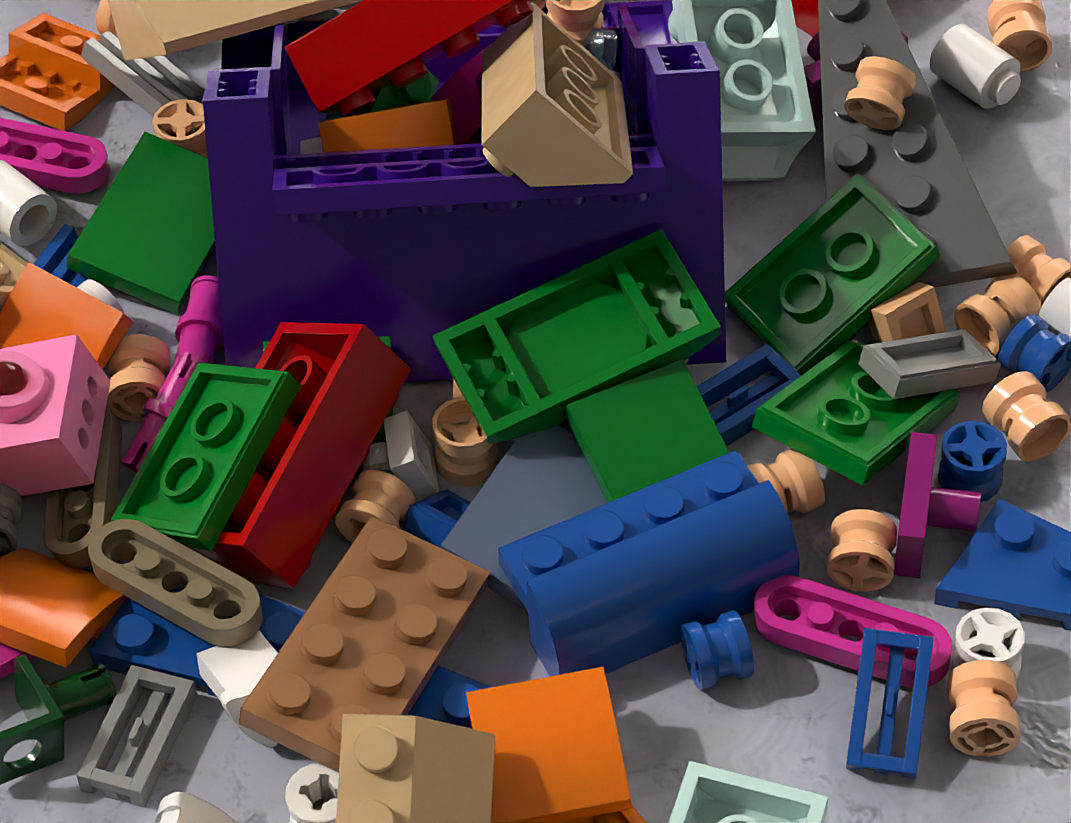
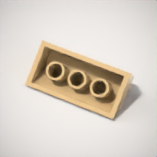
[108,0,363,61]
[482,2,633,187]
[336,714,495,823]

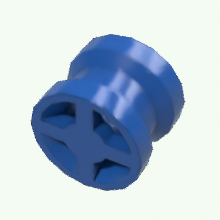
[998,314,1071,392]
[938,421,1007,502]
[680,610,754,690]

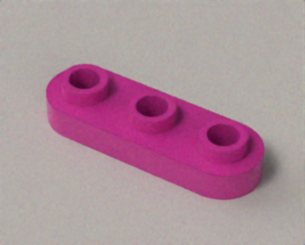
[0,117,110,194]
[754,575,952,688]

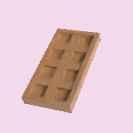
[239,516,491,772]

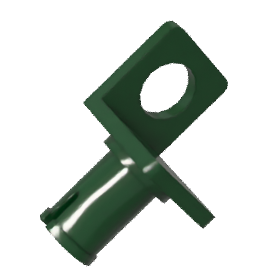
[0,654,116,785]

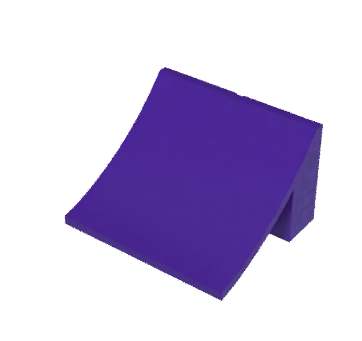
[203,0,726,383]

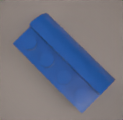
[498,450,800,676]

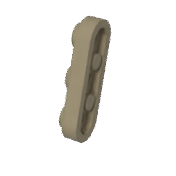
[43,405,122,569]
[88,519,263,646]

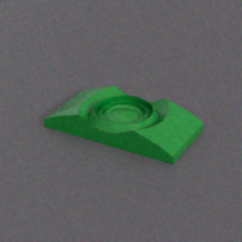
[433,229,721,444]

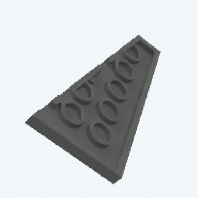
[818,0,1017,292]

